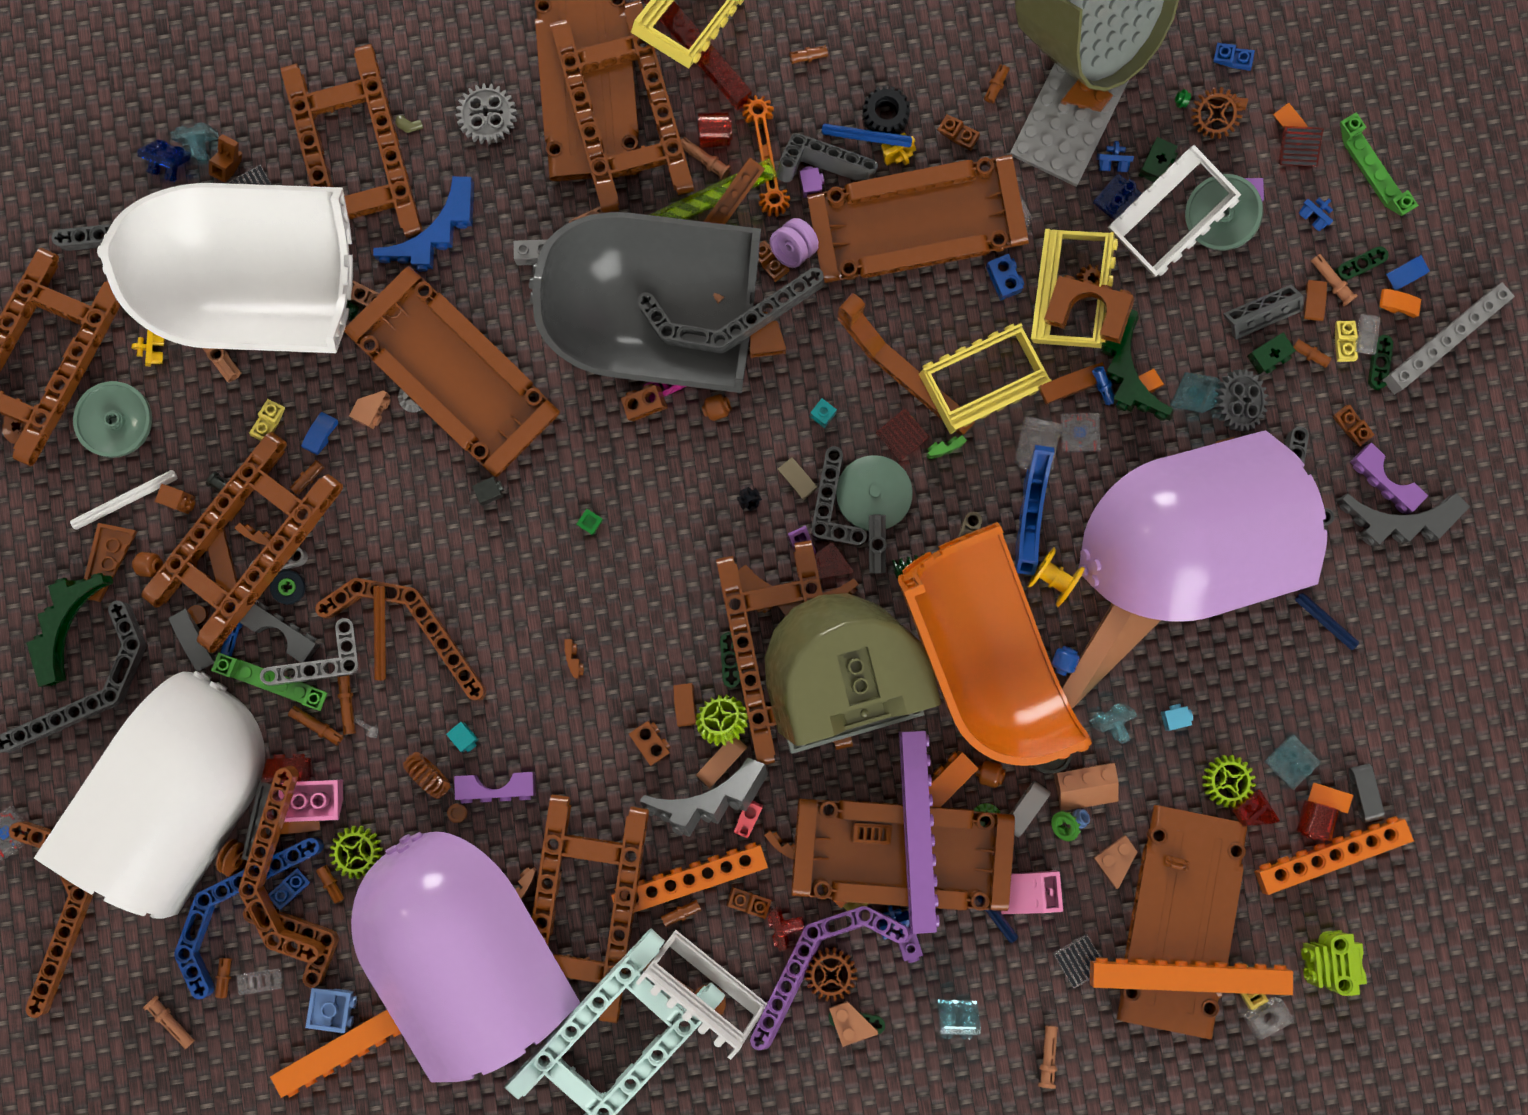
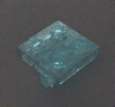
[170,123,219,161]
[1089,704,1137,744]
[1264,734,1321,790]
[937,1000,981,1039]

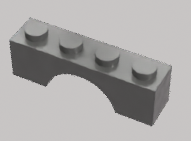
[240,602,320,663]

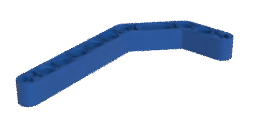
[174,837,324,999]

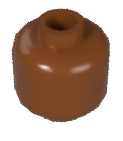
[702,394,731,421]
[132,552,163,578]
[976,760,1006,788]

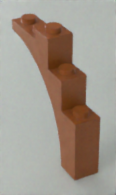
[738,565,859,617]

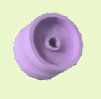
[770,218,819,268]

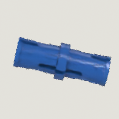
[1092,366,1115,405]

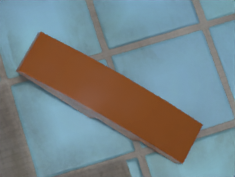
[1038,362,1109,404]

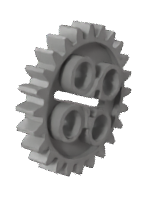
[456,83,517,145]

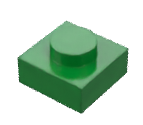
[576,509,603,535]

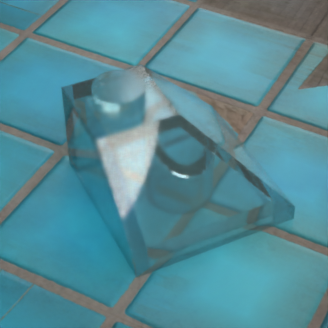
[1170,372,1221,413]

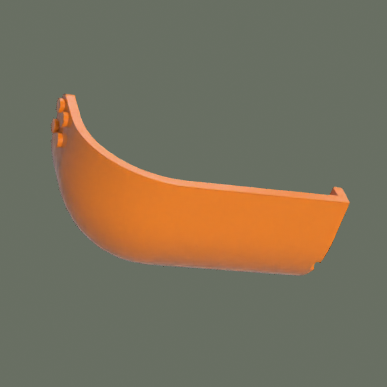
[898,522,1092,766]

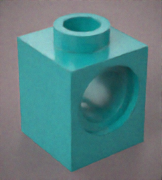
[810,398,837,429]
[446,722,479,752]

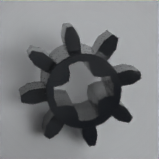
[737,487,762,511]

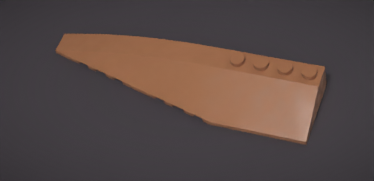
[1062,603,1161,708]

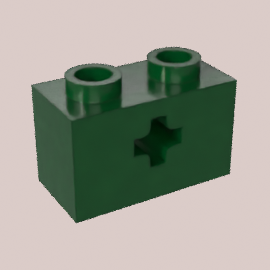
[1138,137,1178,183]
[1247,332,1296,375]

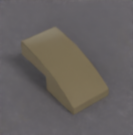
[778,458,818,500]

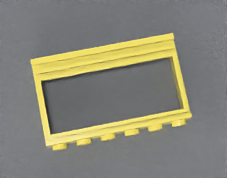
[631,0,744,69]
[1031,229,1118,348]
[919,323,1052,434]

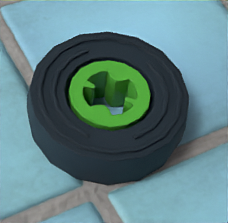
[270,570,306,605]

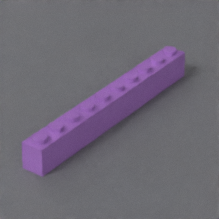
[899,730,939,934]

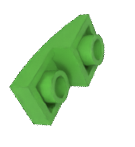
[926,435,967,459]

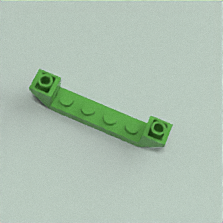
[1340,112,1419,216]
[211,652,328,711]

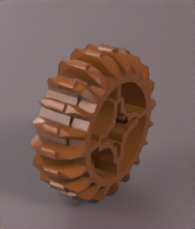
[1191,87,1243,139]
[403,752,451,799]
[804,947,857,1001]

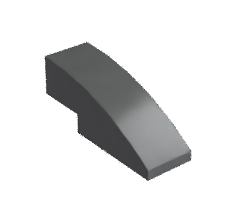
[168,608,216,672]

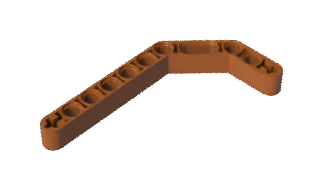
[837,293,975,436]
[315,578,486,701]
[239,765,325,963]
[9,821,93,1018]

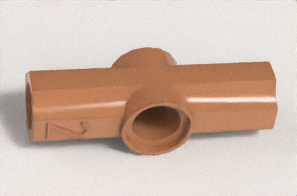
[203,348,241,383]

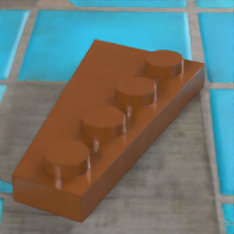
[84,523,138,602]

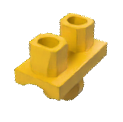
[881,133,916,166]
[131,330,164,367]

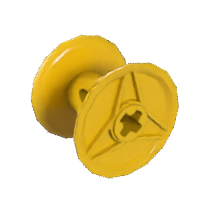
[1027,547,1085,607]

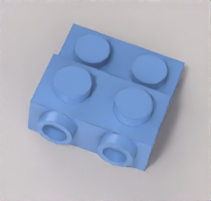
[305,987,357,1033]

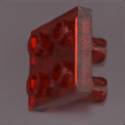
[768,906,805,952]

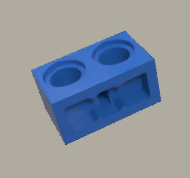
[986,254,1024,301]

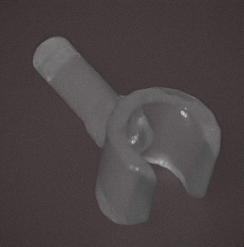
[354,718,379,738]

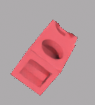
[733,801,763,839]

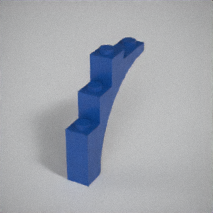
[373,176,474,272]
[1015,445,1054,575]

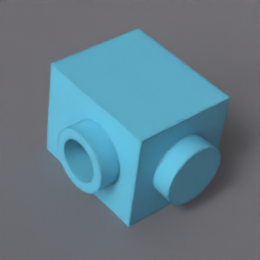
[1161,704,1193,731]

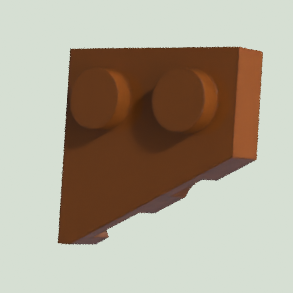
[1061,80,1113,112]

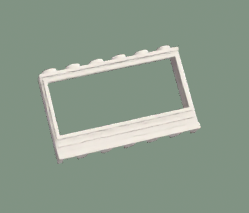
[1107,145,1241,276]
[636,930,767,1060]

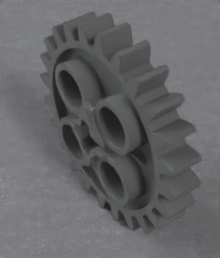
[1214,369,1269,431]

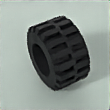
[862,86,910,135]

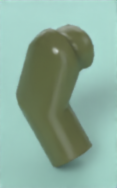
[395,115,424,133]

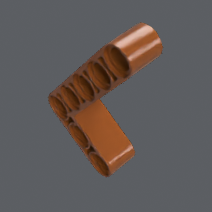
[243,903,339,988]

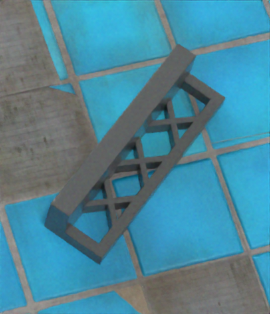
[1223,285,1304,339]
[241,781,279,860]

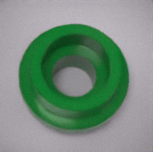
[1175,89,1191,108]

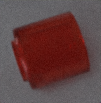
[698,112,733,148]
[1296,800,1340,842]

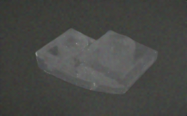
[1355,314,1380,355]

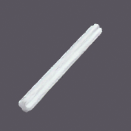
[70,470,178,530]

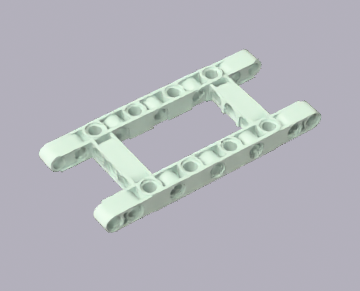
[504,929,725,1115]

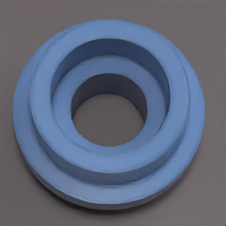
[1072,809,1090,828]

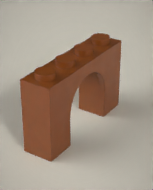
[1044,275,1134,344]

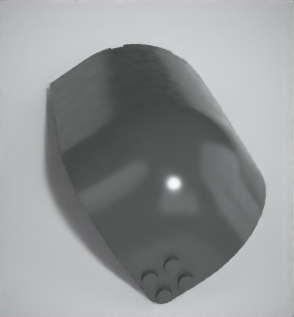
[529,212,761,393]

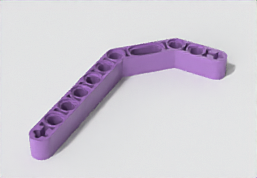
[750,906,912,1050]

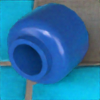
[1051,646,1080,676]

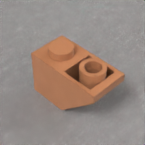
[349,391,390,429]

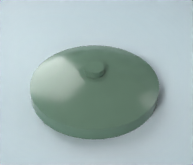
[1185,174,1263,251]
[73,381,152,458]
[836,455,912,531]

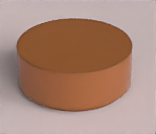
[188,605,208,625]
[447,803,468,823]

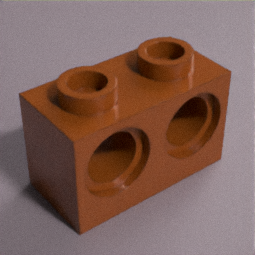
[621,384,668,421]
[154,484,195,515]
[629,721,671,766]

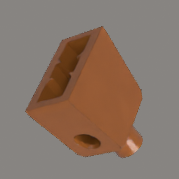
[750,312,786,358]

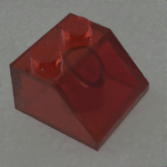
[261,754,311,783]

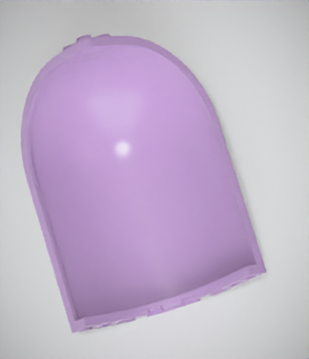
[1078,430,1327,621]
[351,832,580,1082]

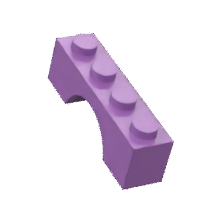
[1350,443,1428,514]
[454,772,536,803]

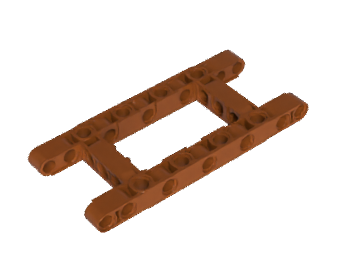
[550,0,694,213]
[280,43,423,246]
[0,248,121,466]
[141,432,343,653]
[716,540,853,765]
[532,794,649,1023]

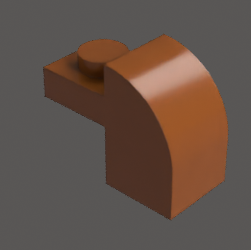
[209,134,243,183]

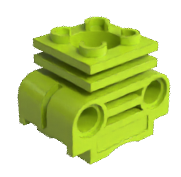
[1301,930,1367,996]

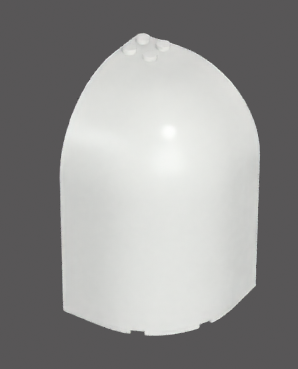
[97,183,353,353]
[34,671,265,919]

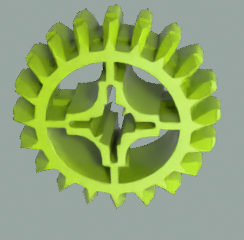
[696,694,748,746]
[1202,755,1256,808]
[329,826,383,879]

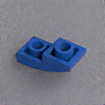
[1214,43,1255,71]
[1386,255,1430,291]
[301,412,338,455]
[268,868,310,911]

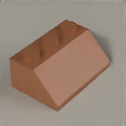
[1053,763,1119,811]

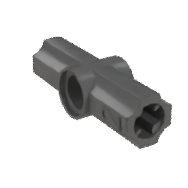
[868,514,887,573]

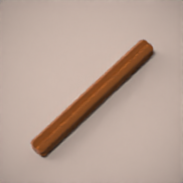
[373,585,386,681]

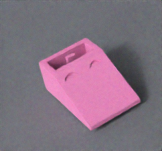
[1001,870,1063,914]

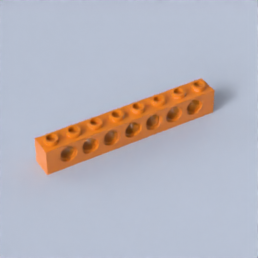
[1254,816,1414,895]
[611,842,768,913]

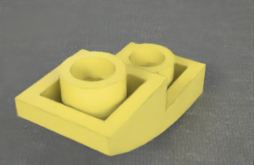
[1335,321,1358,362]
[249,399,285,441]

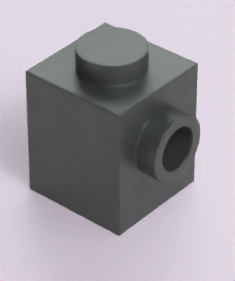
[472,477,504,506]

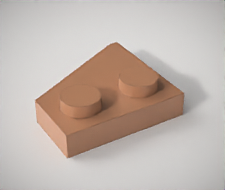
[1093,835,1137,889]
[829,1001,878,1047]

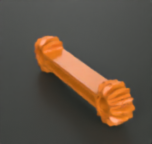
[742,95,790,217]

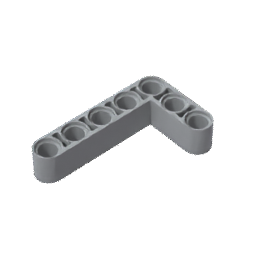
[260,618,359,686]

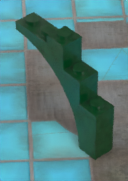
[1101,309,1173,421]
[26,573,114,687]

